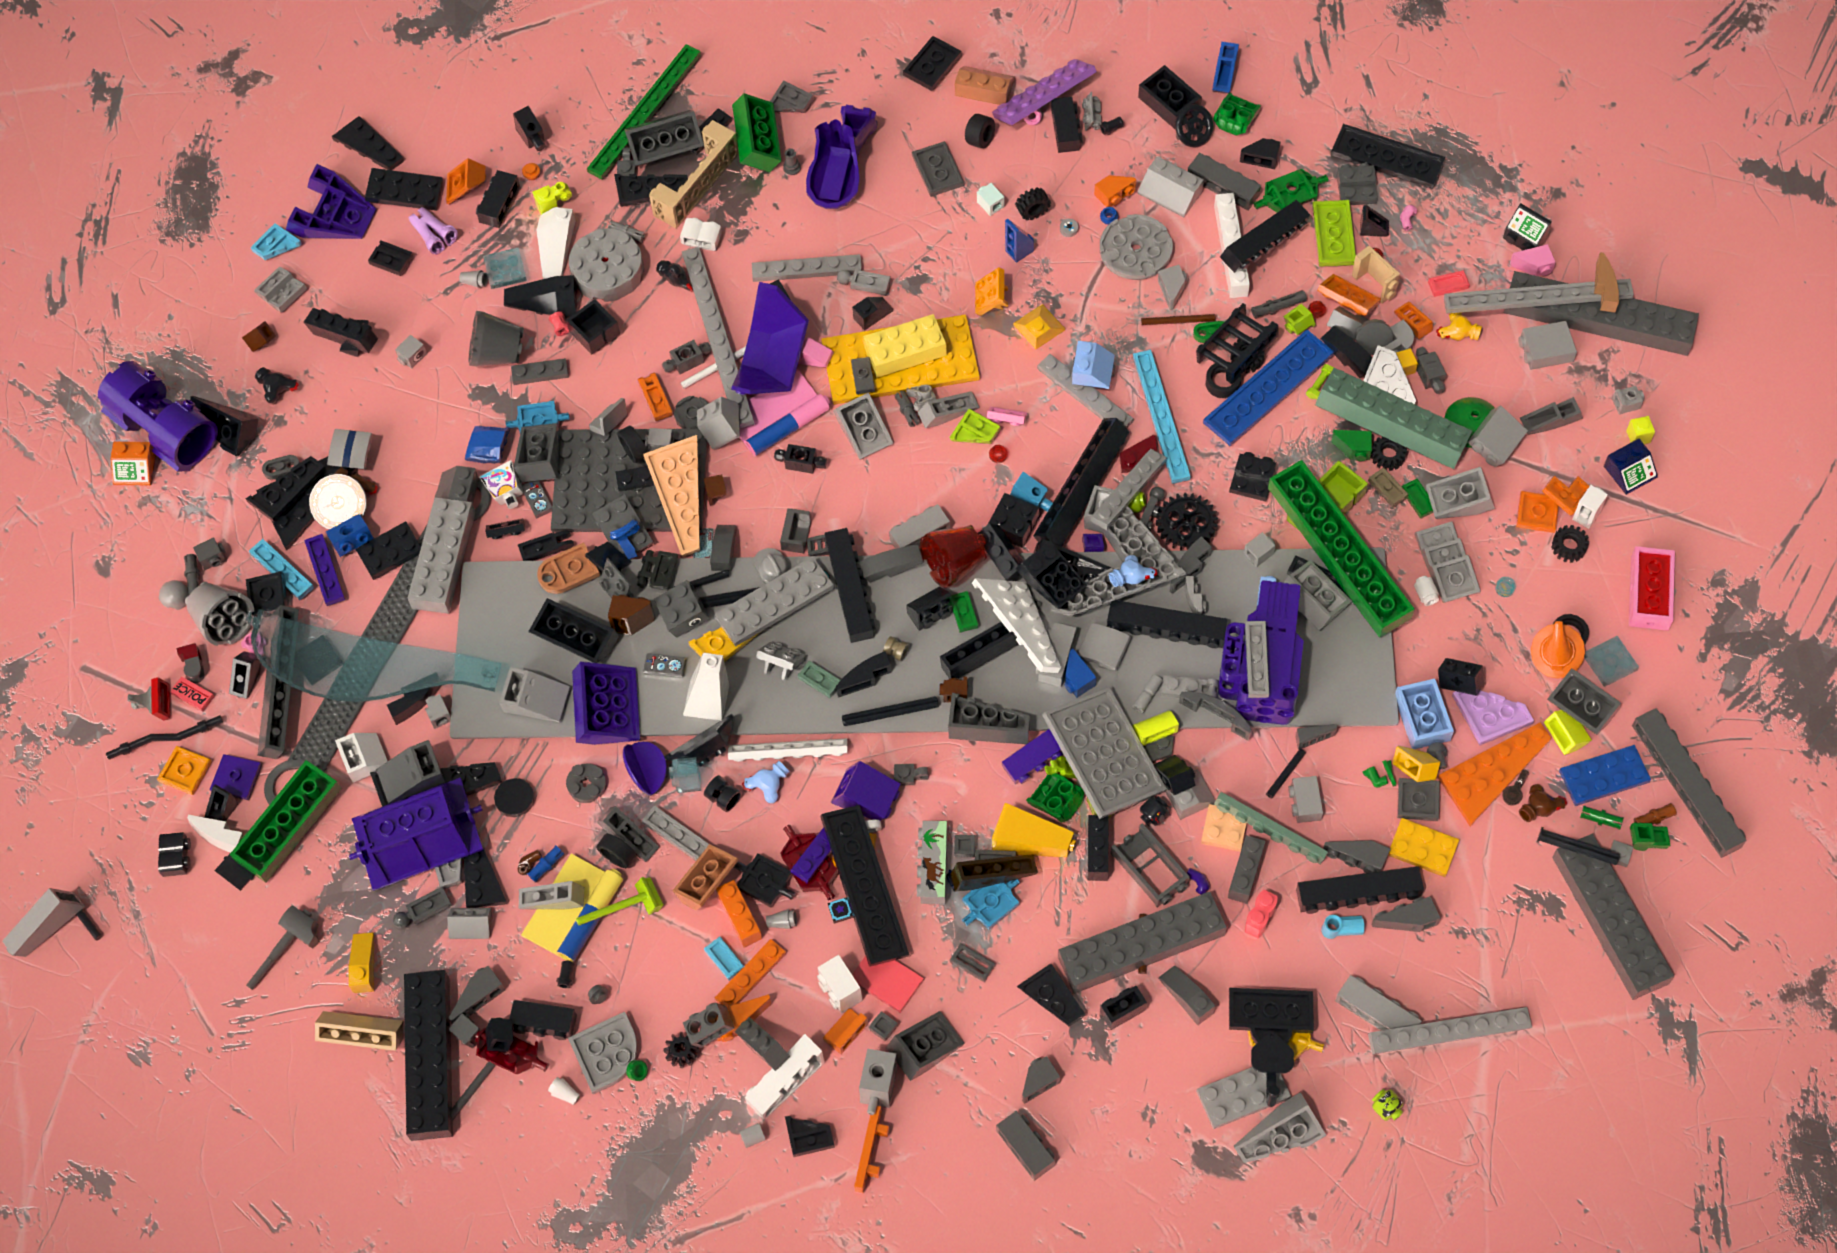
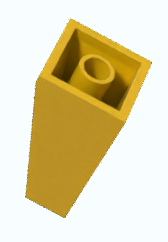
[992,803,1076,857]

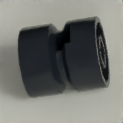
[704,775,742,812]

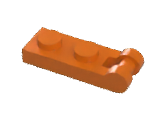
[637,372,673,421]

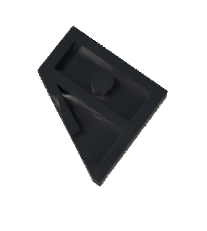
[785,1116,835,1157]

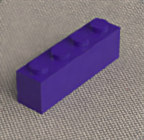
[1002,729,1063,785]

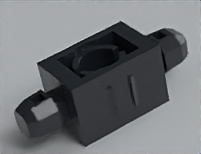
[774,444,827,474]

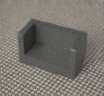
[780,508,811,554]

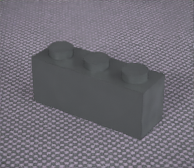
[1228,835,1265,904]
[734,1017,790,1071]
[996,1111,1055,1181]

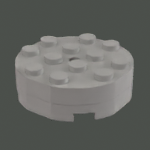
[569,228,644,302]

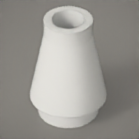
[548,1077,580,1105]

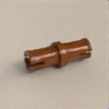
[1634,803,1677,825]

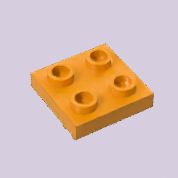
[975,267,1008,316]

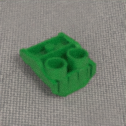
[1213,93,1262,135]
[1026,773,1084,823]

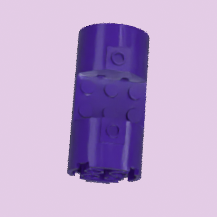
[98,361,218,472]

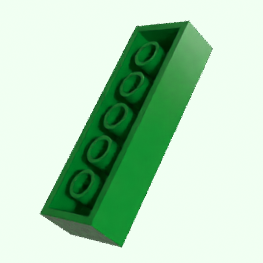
[229,760,342,883]

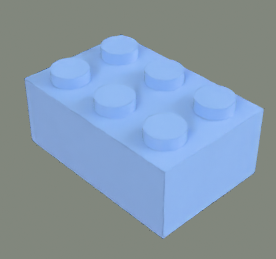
[1395,678,1454,749]

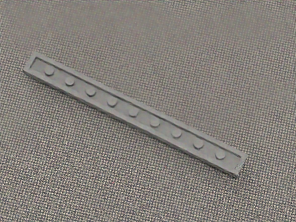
[1443,279,1634,314]

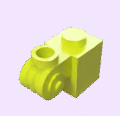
[532,182,572,215]

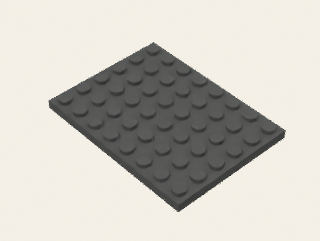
[551,429,707,532]

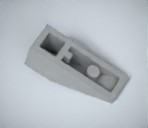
[917,391,979,428]
[518,881,584,909]

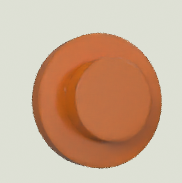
[522,163,540,180]

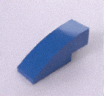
[1212,41,1239,93]

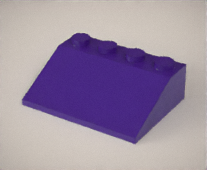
[572,661,640,745]

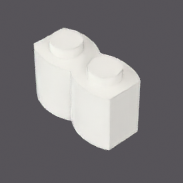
[680,218,722,251]

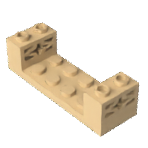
[649,120,739,229]

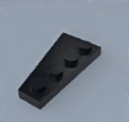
[332,116,404,170]
[614,174,688,207]
[245,456,326,522]

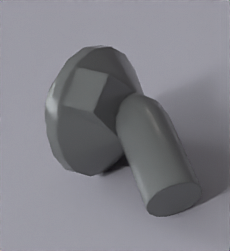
[1427,742,1447,769]

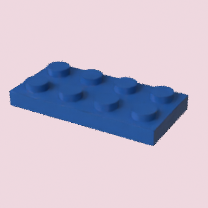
[1559,745,1651,806]

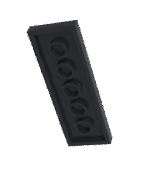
[1331,123,1446,189]

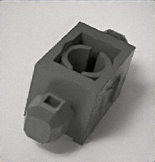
[662,340,712,375]
[1416,347,1446,394]

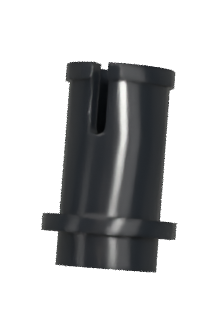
[1100,116,1124,135]
[556,961,575,988]

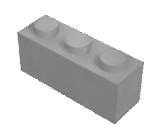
[889,504,950,549]
[1036,622,1076,687]

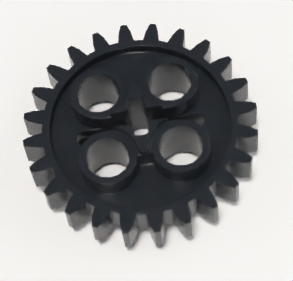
[1156,492,1218,551]

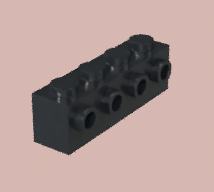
[304,308,378,353]
[940,622,1018,679]

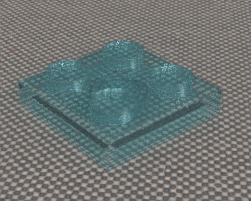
[483,248,527,289]
[1584,636,1639,687]

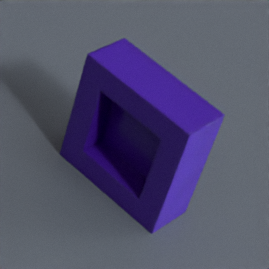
[1082,534,1104,552]

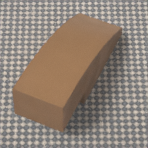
[1594,252,1619,312]

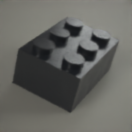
[1138,65,1202,129]

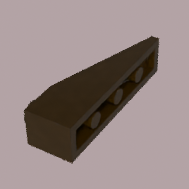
[951,855,1038,892]

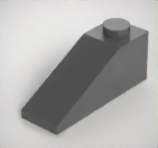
[597,806,659,862]
[1158,965,1215,1025]
[449,966,505,1024]

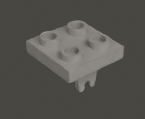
[756,641,806,681]

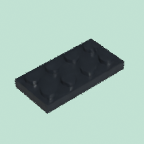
[365,168,443,211]

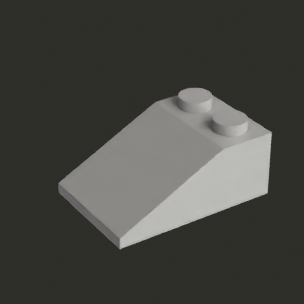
[833,393,893,460]
[1426,467,1495,519]

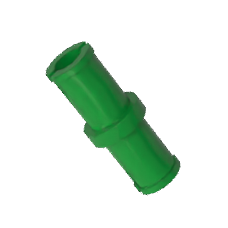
[1580,806,1624,830]

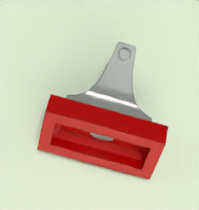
[127,677,170,721]

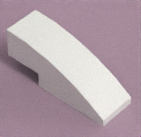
[187,814,244,853]

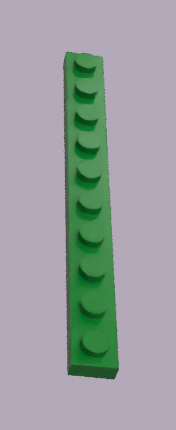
[587,44,701,180]

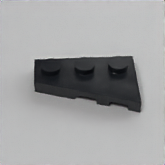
[1017,964,1086,1027]

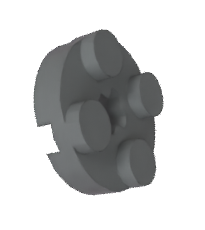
[566,764,606,803]

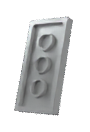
[1196,1067,1291,1130]

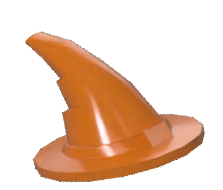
[1531,621,1585,679]

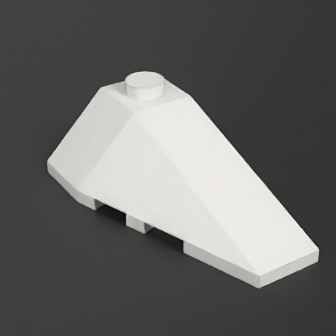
[537,207,576,279]

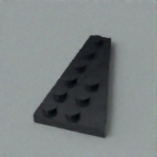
[370,762,502,807]

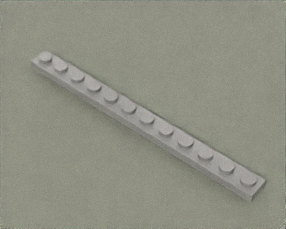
[682,247,754,429]

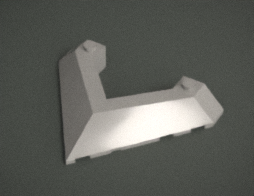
[1051,485,1186,616]

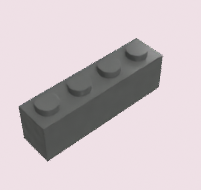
[1188,152,1261,211]

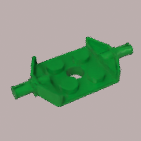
[1254,169,1328,212]

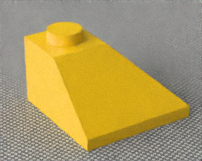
[1013,304,1065,349]

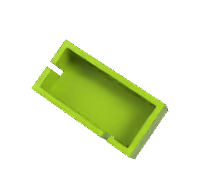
[1287,460,1368,530]

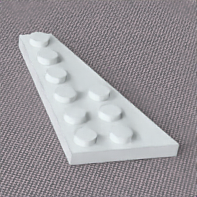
[972,578,1061,673]

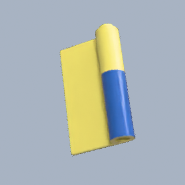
[521,854,623,963]

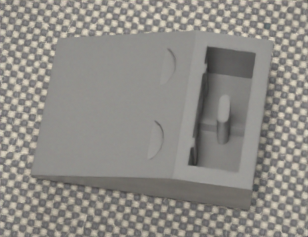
[499,667,570,723]

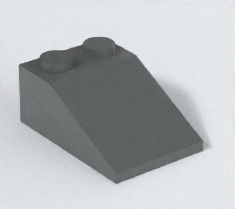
[514,423,559,483]
[886,1011,965,1081]

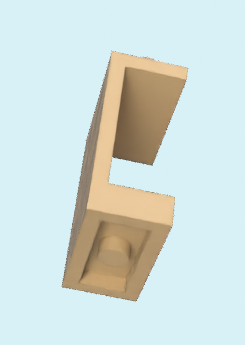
[1352,246,1400,304]

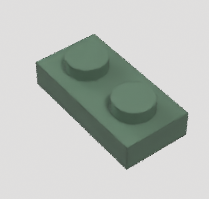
[798,661,841,698]

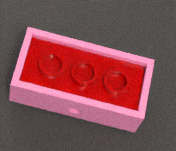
[1629,546,1675,630]

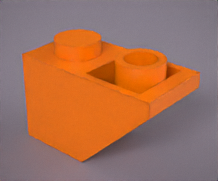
[1094,175,1136,207]

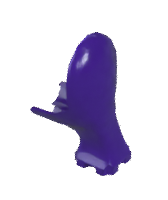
[806,104,878,209]

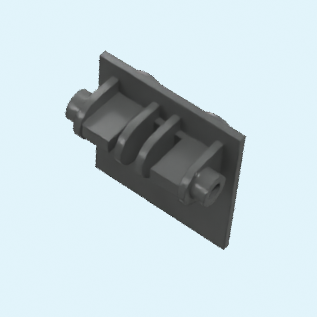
[599,558,634,598]

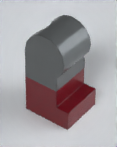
[176,643,204,683]

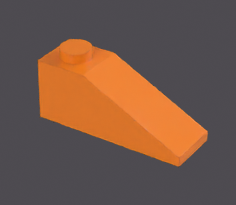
[715,994,771,1042]

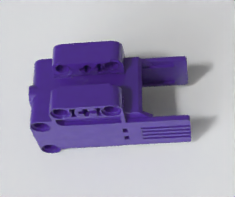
[1218,580,1304,725]

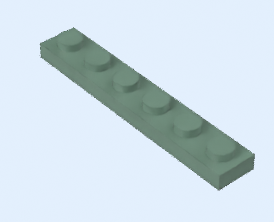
[1214,792,1328,864]

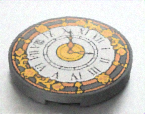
[309,474,367,529]

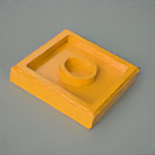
[157,746,212,795]

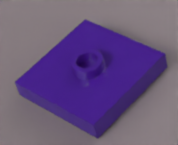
[210,754,262,800]

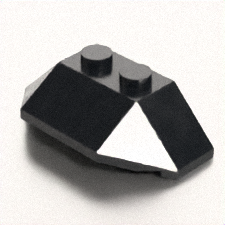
[664,714,735,767]

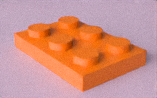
[1317,274,1381,316]

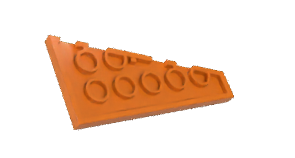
[1438,722,1551,827]

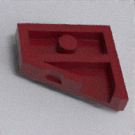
[1119,435,1158,473]

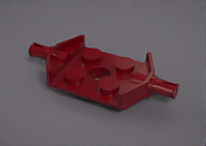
[780,825,838,901]
[474,1028,549,1074]

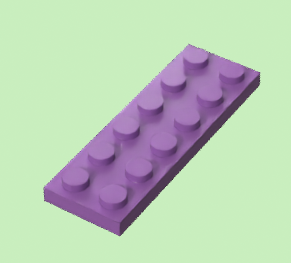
[992,59,1097,125]

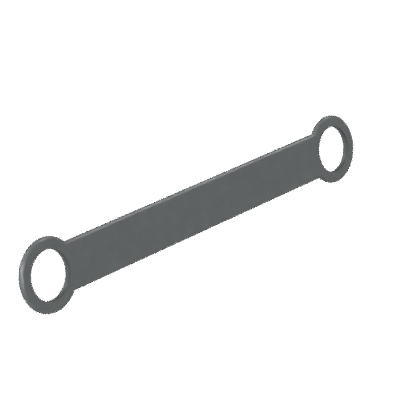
[264,478,491,805]

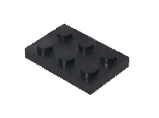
[903,36,962,91]
[356,521,421,580]

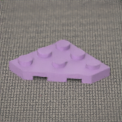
[1452,690,1534,746]

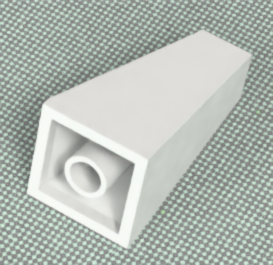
[683,653,730,721]

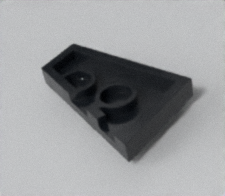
[464,848,507,908]

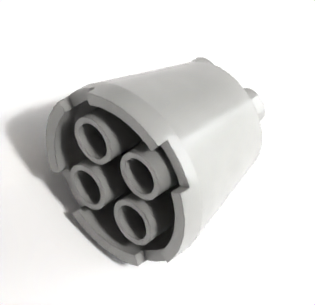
[185,582,254,646]

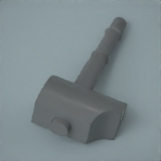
[246,905,320,990]

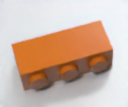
[716,880,762,948]

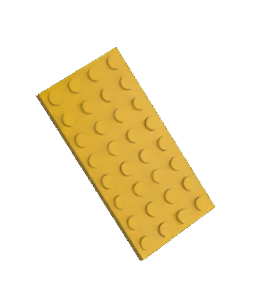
[821,314,980,405]

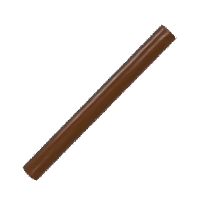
[1141,314,1215,325]

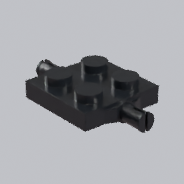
[733,853,796,908]

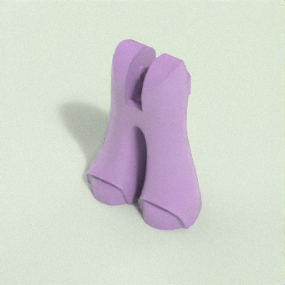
[408,207,458,255]

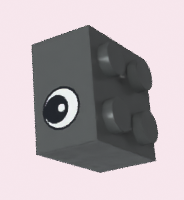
[654,580,710,638]

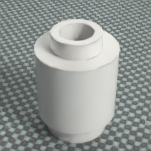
[1414,576,1439,606]

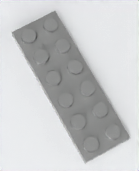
[714,557,834,647]

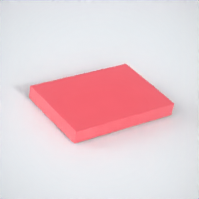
[852,955,923,1013]

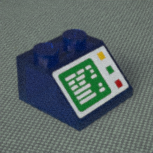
[1604,439,1658,495]

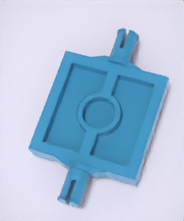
[505,401,570,432]
[962,879,1020,930]

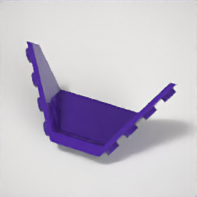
[731,282,809,395]

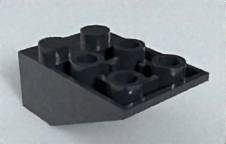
[1016,540,1087,609]

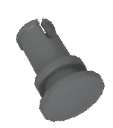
[783,148,801,175]

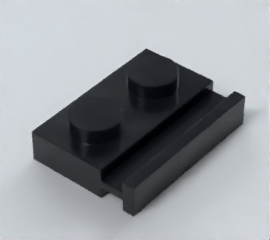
[368,240,413,276]

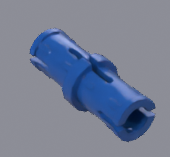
[527,845,565,883]

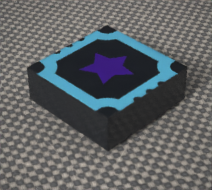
[827,897,853,924]

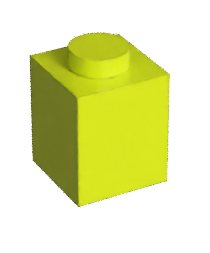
[1626,416,1655,447]

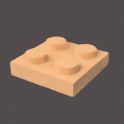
[1201,804,1246,852]

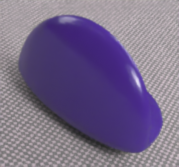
[623,741,667,796]

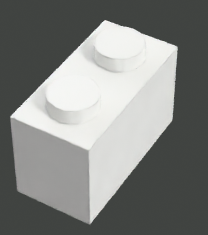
[1572,485,1608,529]

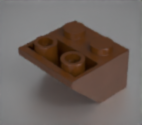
[608,595,655,636]

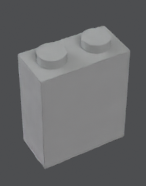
[1518,321,1577,370]
[1468,405,1528,467]

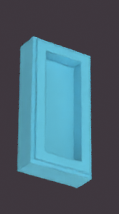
[704,936,744,981]

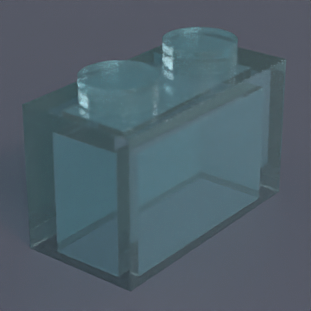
[669,757,701,793]

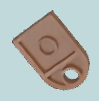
[537,542,600,594]

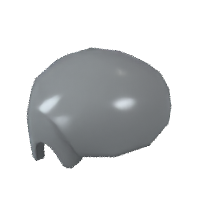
[159,580,189,610]

